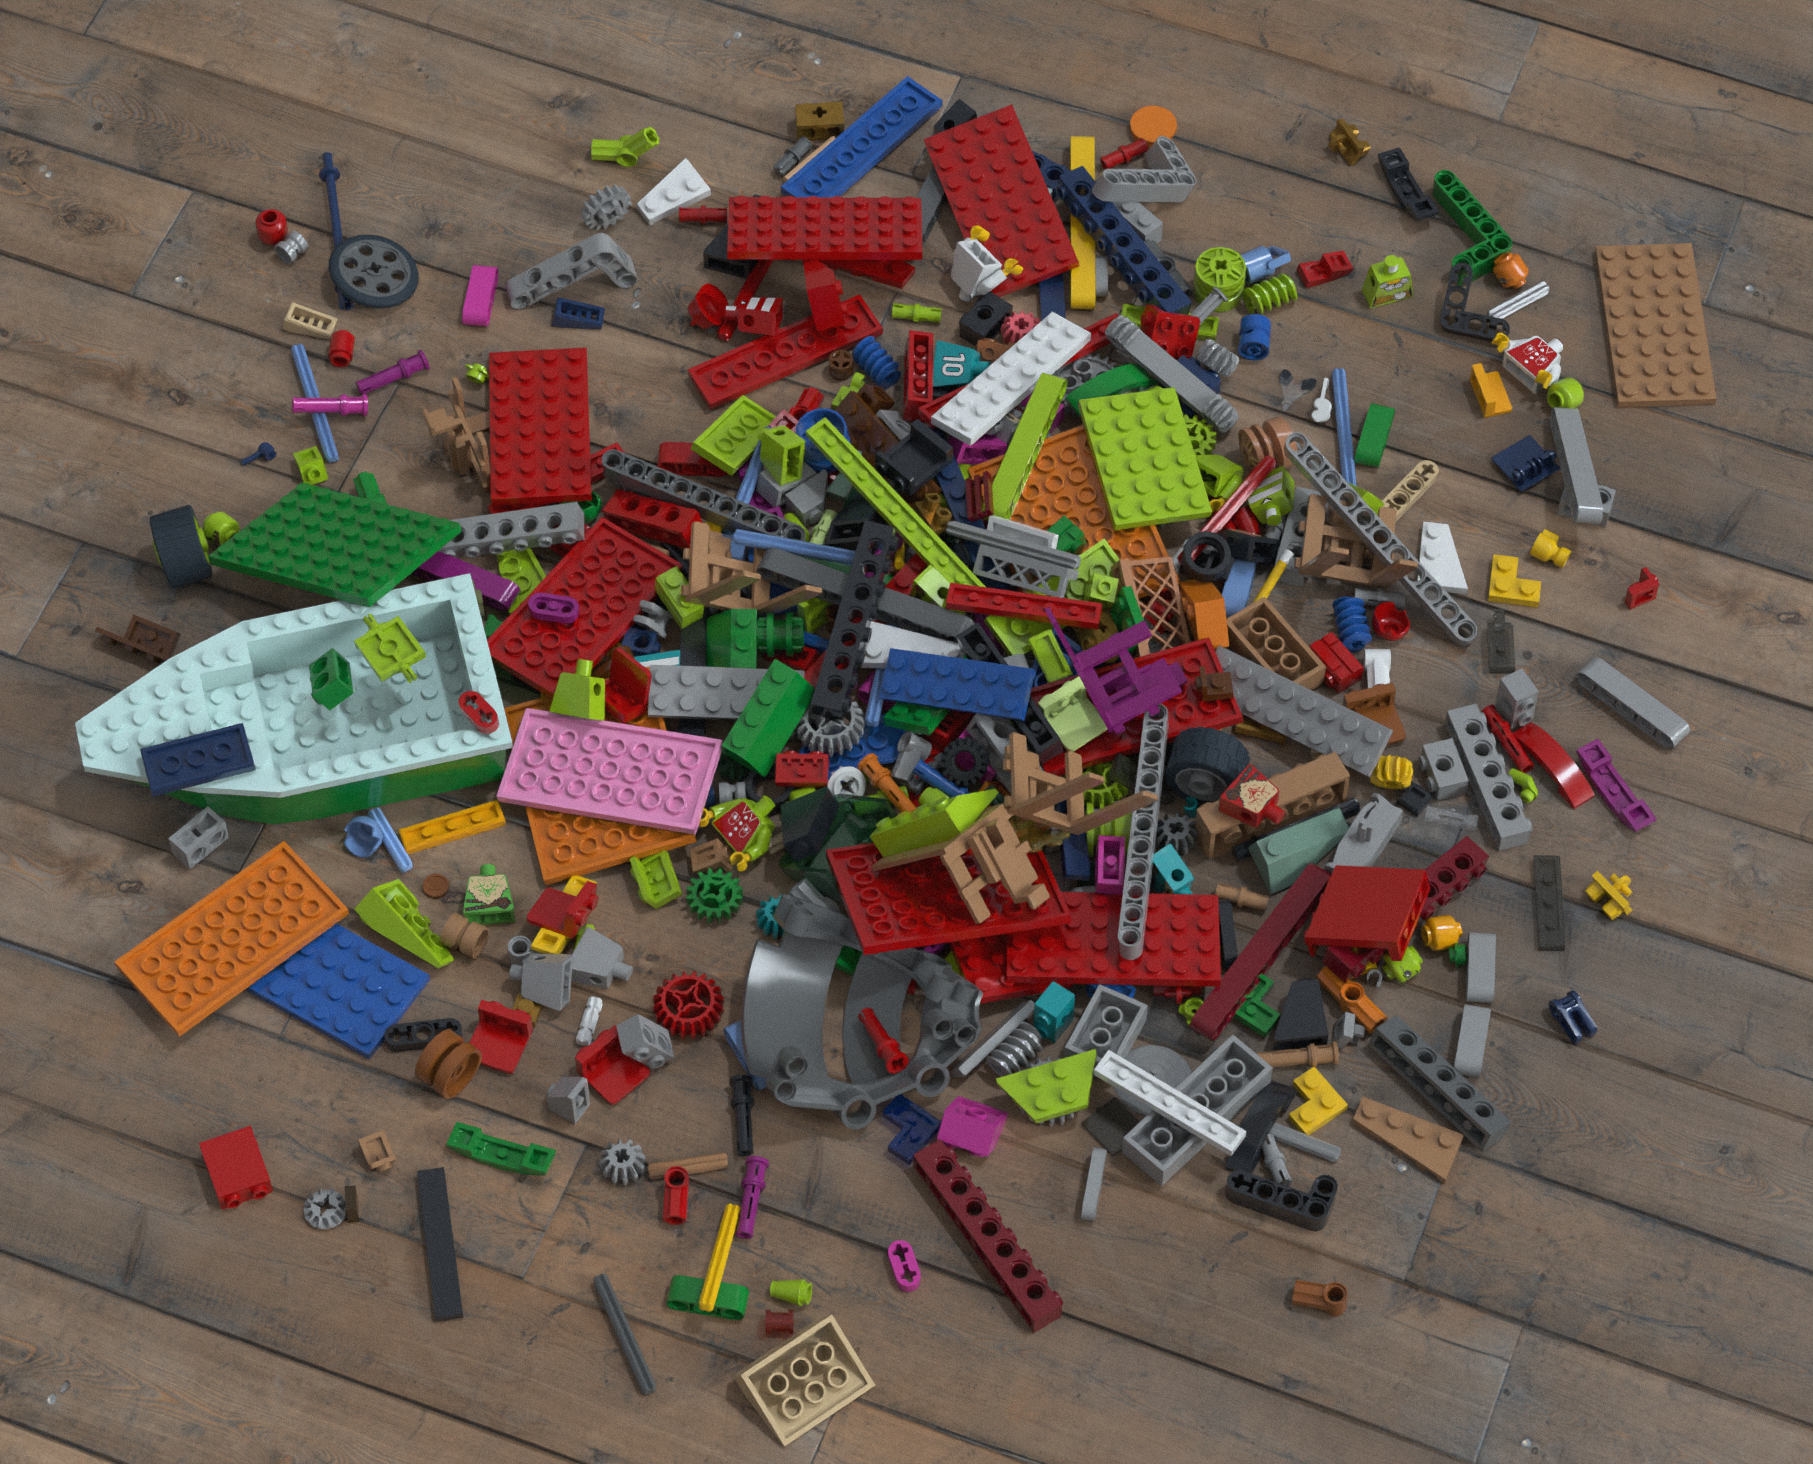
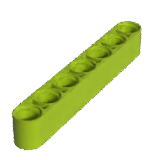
[983,372,1067,521]

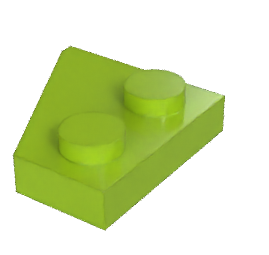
[797,597,832,634]

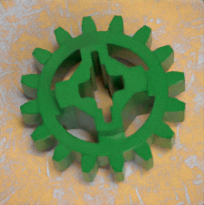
[686,868,743,923]

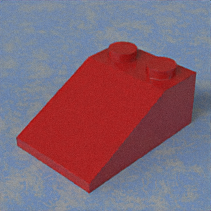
[803,260,848,331]

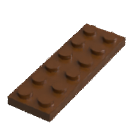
[834,391,942,510]

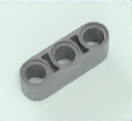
[1466,932,1496,1004]
[1454,1004,1491,1078]

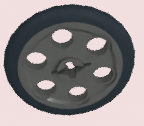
[328,234,419,309]

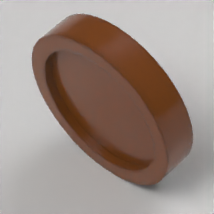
[423,874,449,899]

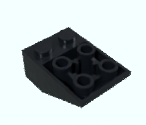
[825,486,899,555]

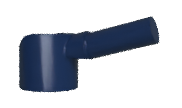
[241,442,277,466]

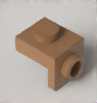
[358,1130,396,1173]

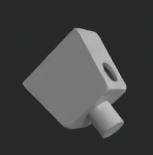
[571,927,633,989]
[509,953,573,1011]

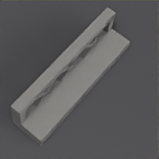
[973,544,1079,598]

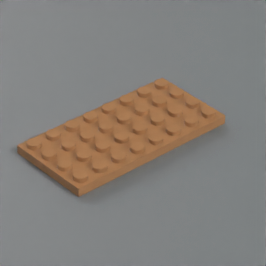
[1595,243,1717,408]

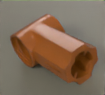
[1292,1279,1348,1316]

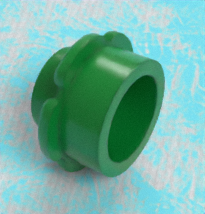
[1449,943,1467,968]

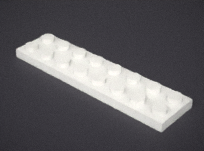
[931,312,1091,446]

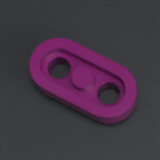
[528,593,579,623]

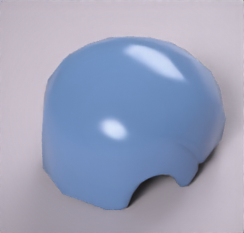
[344,816,383,858]

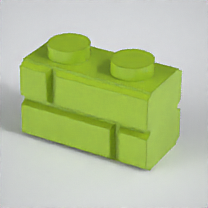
[654,567,705,629]

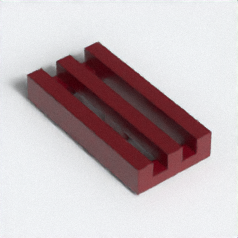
[965,471,994,523]

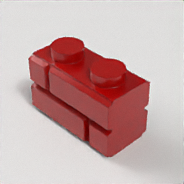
[1309,632,1364,694]

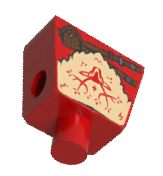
[1219,764,1285,827]

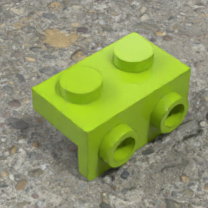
[630,851,683,909]

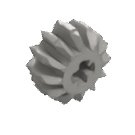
[1196,339,1240,377]
[599,1138,646,1186]

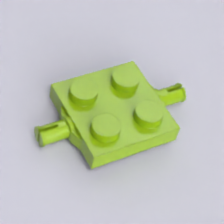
[354,614,426,683]

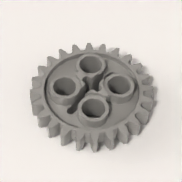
[1052,354,1125,418]

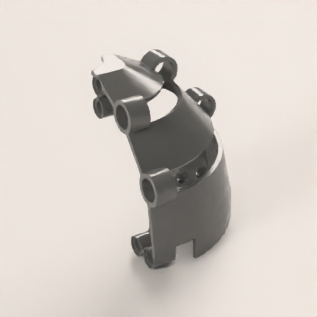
[741,894,983,1129]

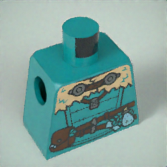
[1150,844,1194,894]

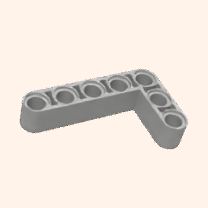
[1092,136,1197,202]

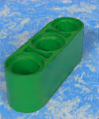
[1354,403,1395,468]
[666,1275,750,1320]

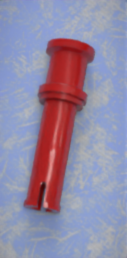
[858,1008,909,1074]

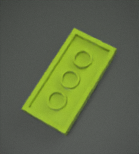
[691,395,776,476]

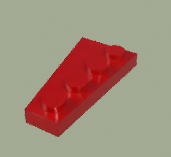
[818,260,915,289]

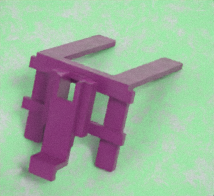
[1045,607,1187,735]

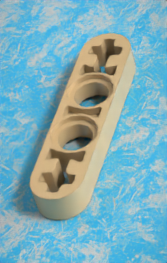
[1377,460,1439,522]

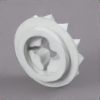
[828,766,866,807]

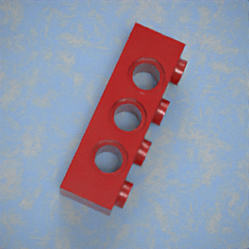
[903,330,934,423]
[602,489,703,549]

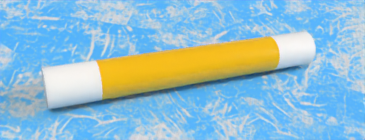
[1252,549,1294,603]

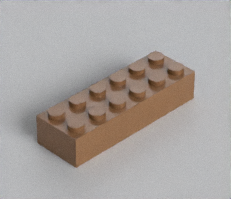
[1195,752,1350,860]

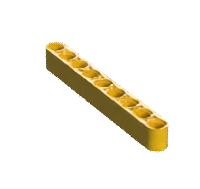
[1070,136,1096,310]

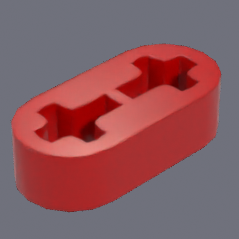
[458,691,499,734]

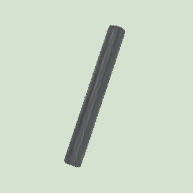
[593,1273,656,1395]

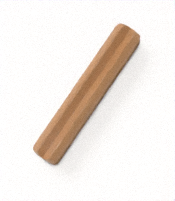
[648,1152,728,1180]

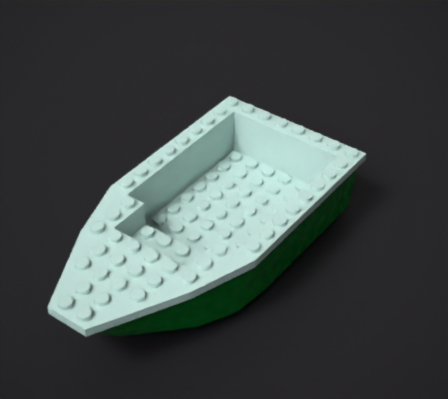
[75,573,513,825]

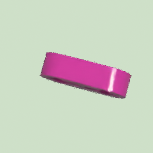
[888,1240,921,1292]

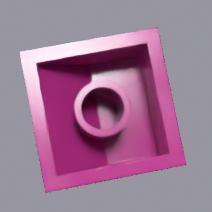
[937,1096,1009,1157]

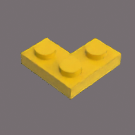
[1488,554,1541,608]
[1288,1067,1348,1135]

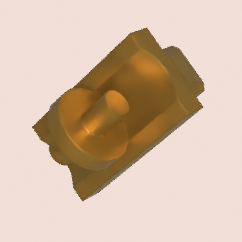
[1328,118,1370,166]
[913,493,952,536]

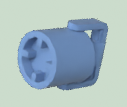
[1241,246,1291,285]

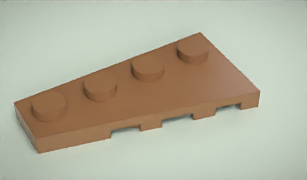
[1352,1097,1464,1184]

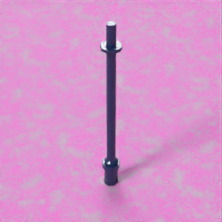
[319,152,354,310]

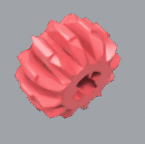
[1001,310,1040,344]

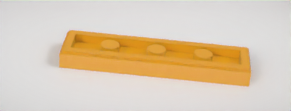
[398,800,506,855]

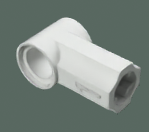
[1363,649,1391,689]

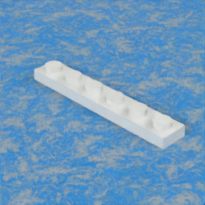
[1094,1050,1246,1156]

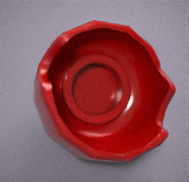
[1371,602,1410,641]

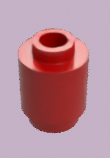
[328,330,355,367]

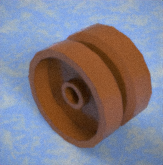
[415,1029,482,1099]

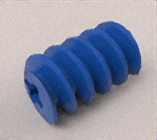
[852,336,901,389]
[1332,597,1372,653]

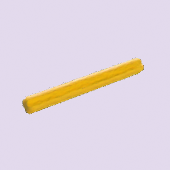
[699,1203,740,1312]

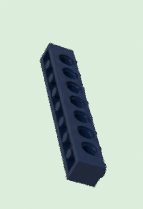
[1056,166,1192,315]

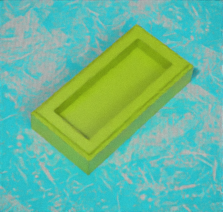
[1027,628,1073,683]

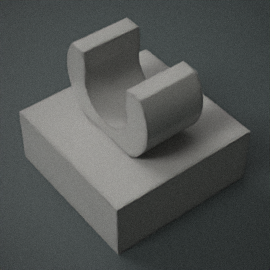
[1333,1012,1365,1049]

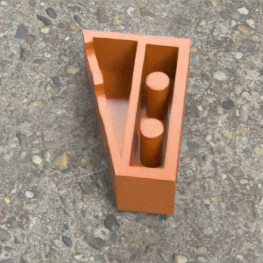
[1179,580,1229,649]

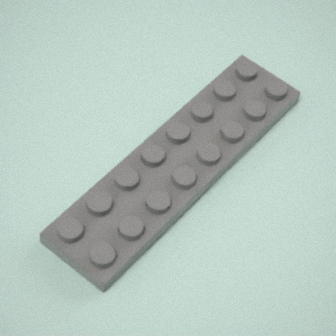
[1216,645,1393,777]

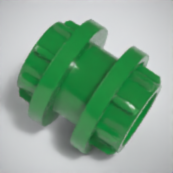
[757,612,804,657]

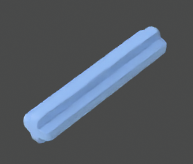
[368,807,413,873]

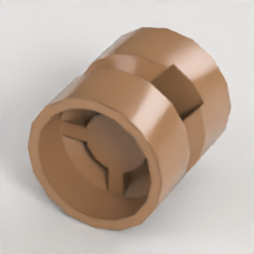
[440,913,489,959]

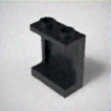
[875,419,953,496]

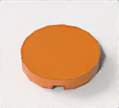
[1130,106,1177,147]

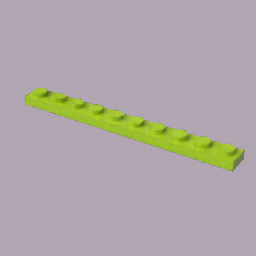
[806,417,986,587]

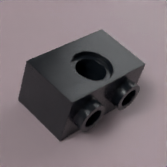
[959,292,1013,346]

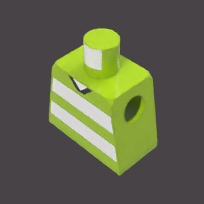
[1247,466,1295,526]

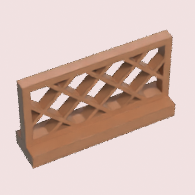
[1111,557,1190,659]

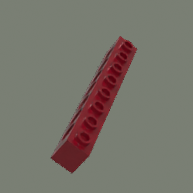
[1322,836,1489,983]
[913,1139,1063,1333]

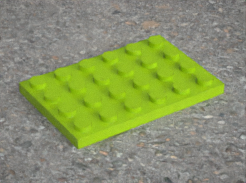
[1078,387,1212,530]

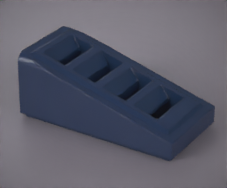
[551,297,605,330]

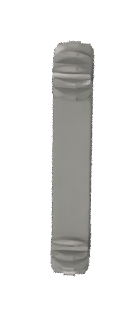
[1105,315,1239,434]

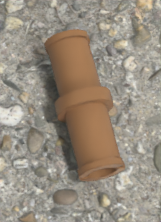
[1215,882,1269,912]

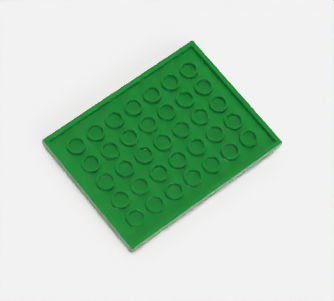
[208,483,462,607]

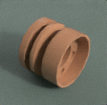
[1238,416,1298,472]

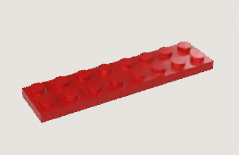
[688,294,883,410]

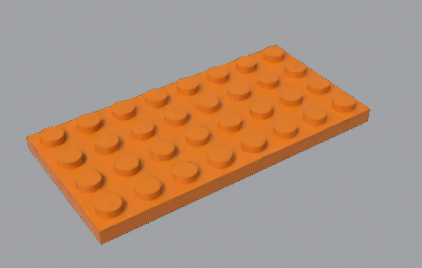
[114,841,349,1037]

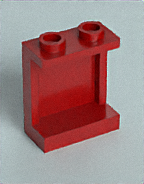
[199,1125,273,1209]

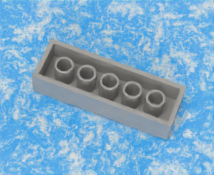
[1122,1035,1273,1186]

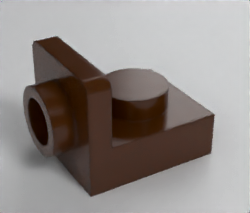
[1195,666,1233,701]

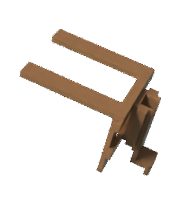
[422,377,491,493]
[1294,494,1418,589]
[681,522,822,618]
[1003,732,1158,835]
[871,804,1050,924]

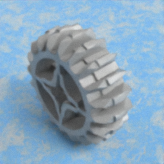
[796,701,865,757]

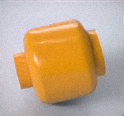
[1421,915,1462,951]

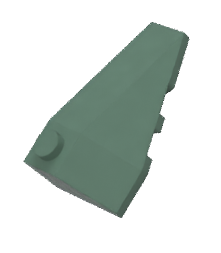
[1248,808,1349,895]

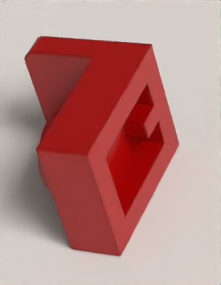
[1625,567,1659,610]

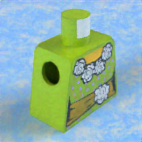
[1362,255,1413,308]

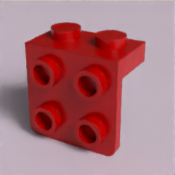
[1140,304,1200,360]
[605,647,652,724]
[527,881,599,939]
[469,1000,533,1074]
[575,1025,650,1105]

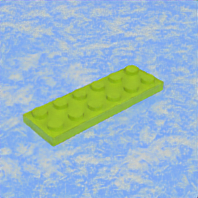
[984,538,1120,656]

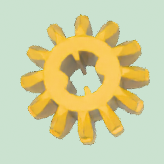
[1370,755,1413,790]

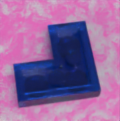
[883,1094,942,1165]

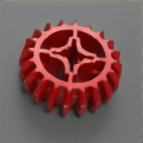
[652,970,724,1040]

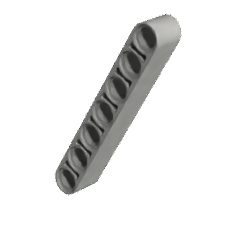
[1550,407,1603,524]

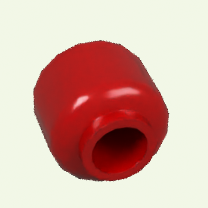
[255,209,288,245]

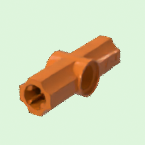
[1316,966,1387,1034]

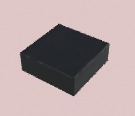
[1396,781,1433,817]

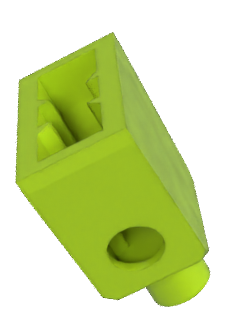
[757,425,805,486]
[550,659,605,720]

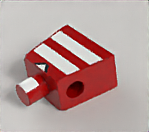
[725,297,783,336]

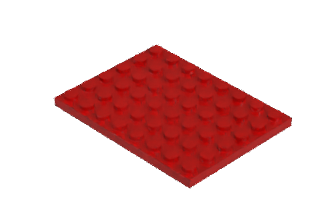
[826,821,1071,955]

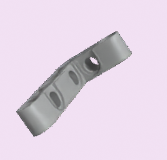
[506,233,638,309]

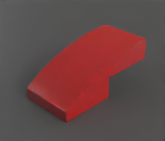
[1296,251,1354,288]

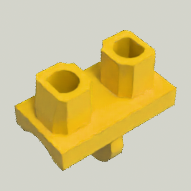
[1585,871,1633,920]

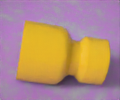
[1530,529,1571,568]

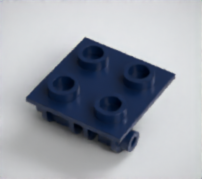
[1491,435,1561,492]

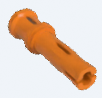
[857,753,917,813]

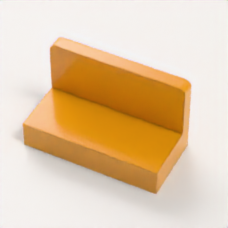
[1469,363,1512,418]

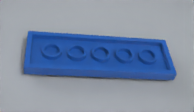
[879,648,1035,721]

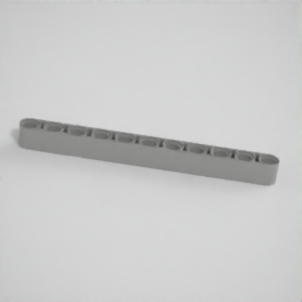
[1284,432,1477,647]
[1118,704,1169,960]

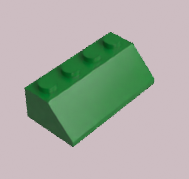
[706,609,758,669]
[721,659,815,778]

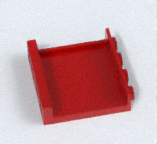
[1304,865,1430,961]

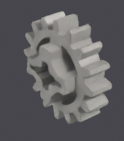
[581,184,632,230]

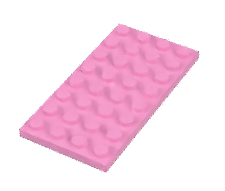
[496,708,723,835]

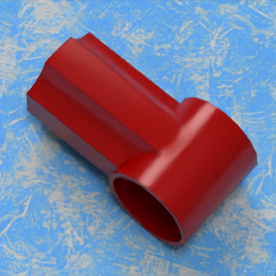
[789,387,824,421]
[663,1166,689,1225]

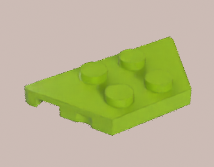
[996,1049,1097,1124]

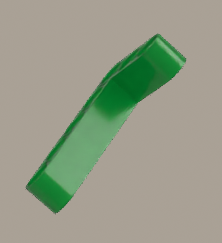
[1432,170,1512,286]

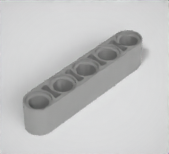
[1576,657,1690,750]

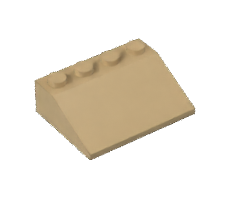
[733,1314,875,1447]

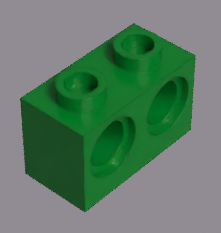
[309,648,353,711]

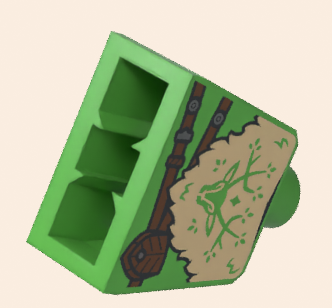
[463,864,516,925]

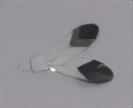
[1279,369,1317,411]

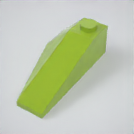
[354,879,454,968]

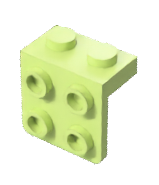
[1038,677,1108,752]

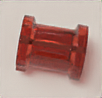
[766,1310,794,1335]

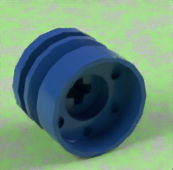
[796,408,851,474]

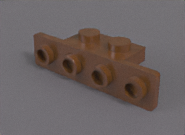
[95,614,181,663]

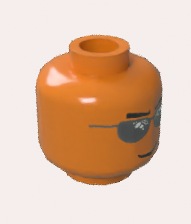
[1493,252,1529,289]

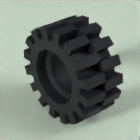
[940,737,990,786]

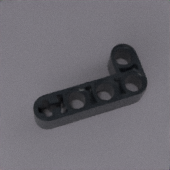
[1225,1170,1338,1232]

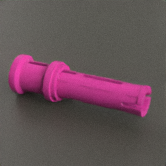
[292,394,368,416]

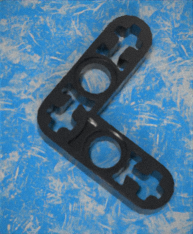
[1440,263,1510,342]

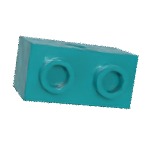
[1033,981,1075,1043]

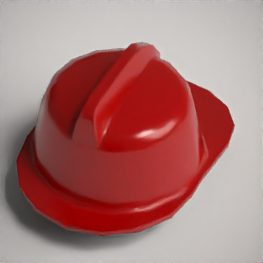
[688,284,729,329]

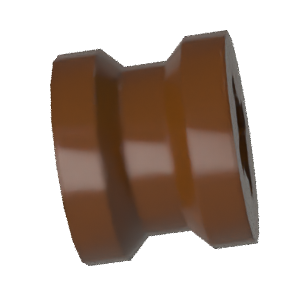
[829,350,853,381]

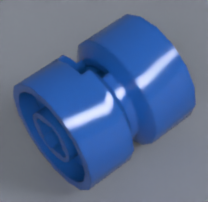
[1238,314,1271,361]

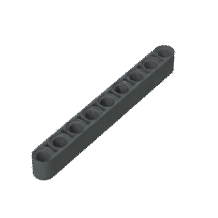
[602,449,806,542]
[757,547,975,643]

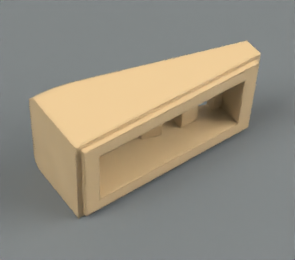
[282,302,338,340]

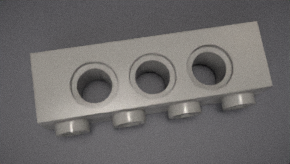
[1274,486,1329,587]

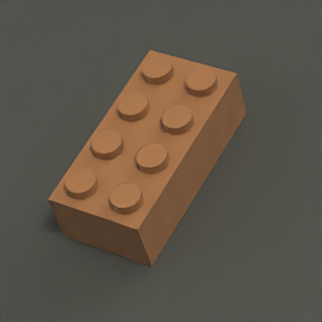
[1226,596,1326,690]

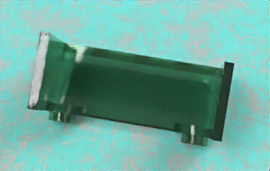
[779,794,897,903]

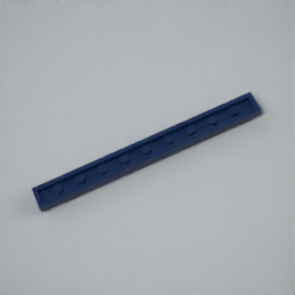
[929,426,1013,591]

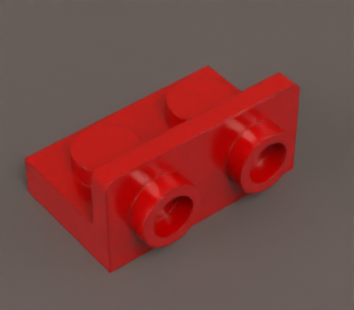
[775,751,830,787]

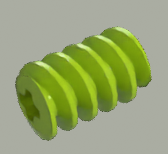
[1242,273,1298,315]

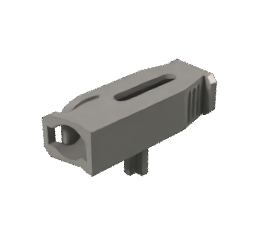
[1324,793,1403,874]

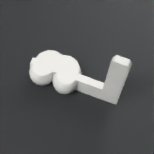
[1311,378,1332,423]

